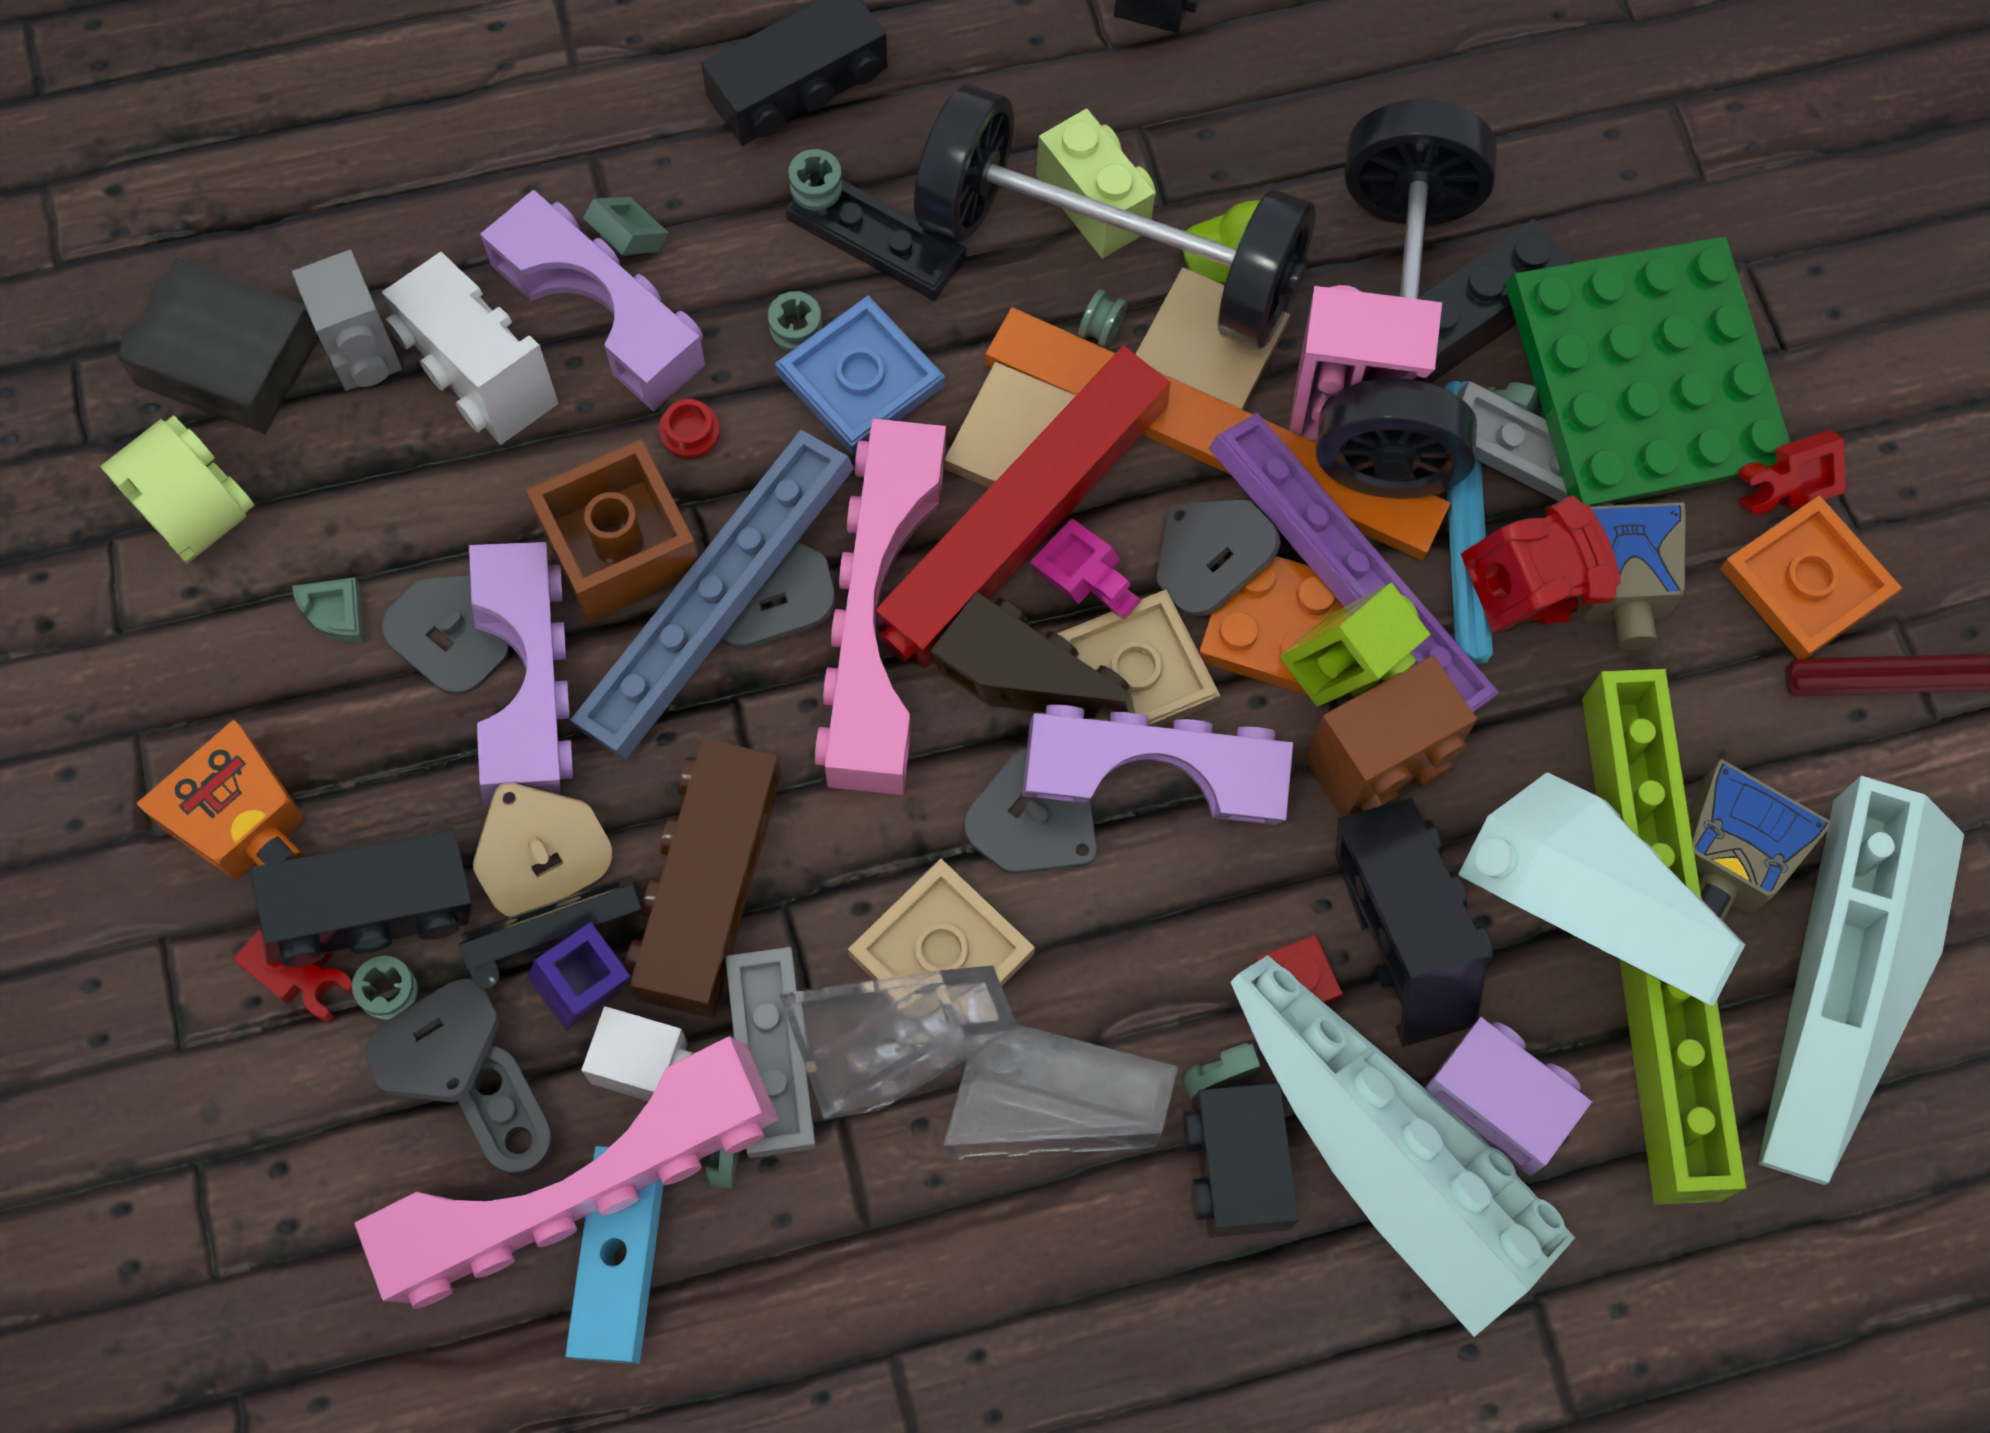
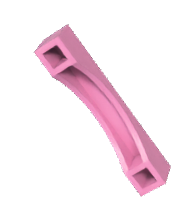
[815,418,946,795]
[354,1036,779,1309]

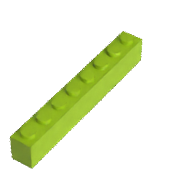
[1582,669,1746,1205]

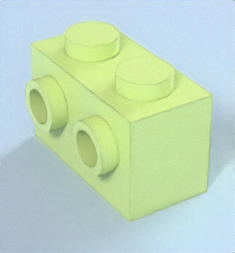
[1036,108,1156,259]

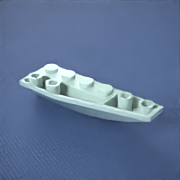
[1758,776,1964,1185]
[1230,955,1575,1337]

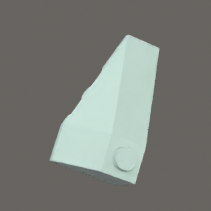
[1458,772,1745,1006]

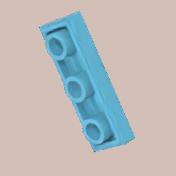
[565,1146,664,1364]

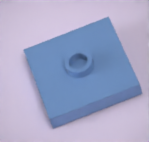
[775,295,945,456]

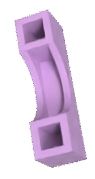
[480,189,706,411]
[469,542,573,806]
[1022,705,1293,825]

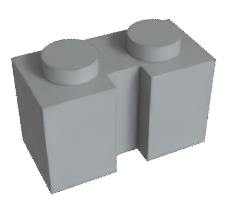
[292,249,403,391]

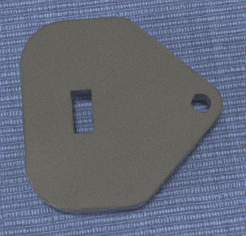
[1156,499,1280,617]
[722,542,837,649]
[382,575,509,695]
[965,748,1097,874]
[366,979,500,1102]

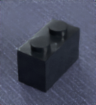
[1183,1083,1299,1238]

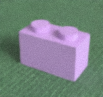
[1425,1017,1592,1176]

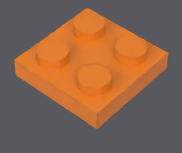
[1720,495,1902,659]
[1199,553,1344,696]

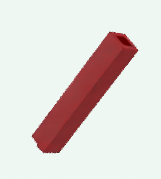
[876,345,1171,669]

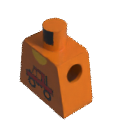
[136,719,304,880]

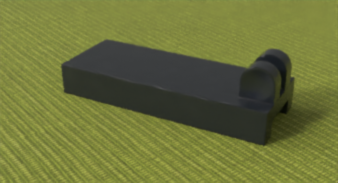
[459,875,641,989]

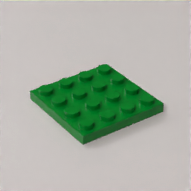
[1504,236,1791,506]

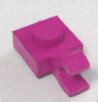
[1030,518,1141,619]

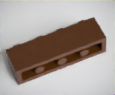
[624,738,782,1019]

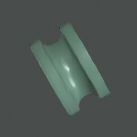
[788,149,842,211]
[1078,288,1128,349]
[768,291,823,352]
[352,955,419,1021]

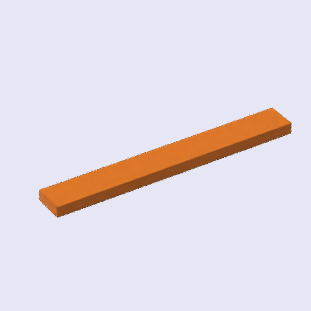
[985,307,1451,561]

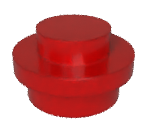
[659,399,720,459]

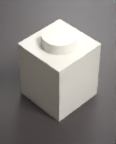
[581,1006,694,1101]

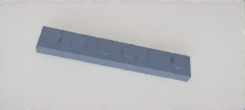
[570,430,854,761]

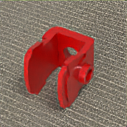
[1460,496,1621,634]

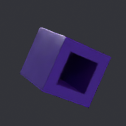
[527,922,630,1030]

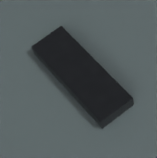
[786,173,966,301]

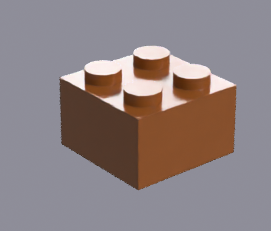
[526,438,699,623]
[1305,655,1477,816]

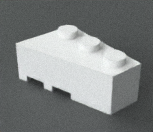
[382,252,559,445]

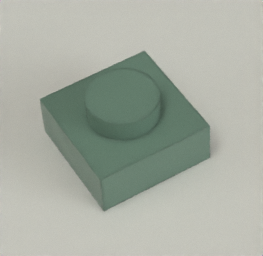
[583,197,669,256]

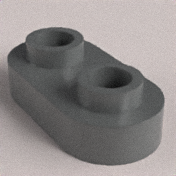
[452,1046,555,1177]

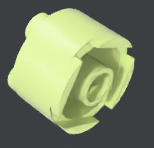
[100,415,255,564]

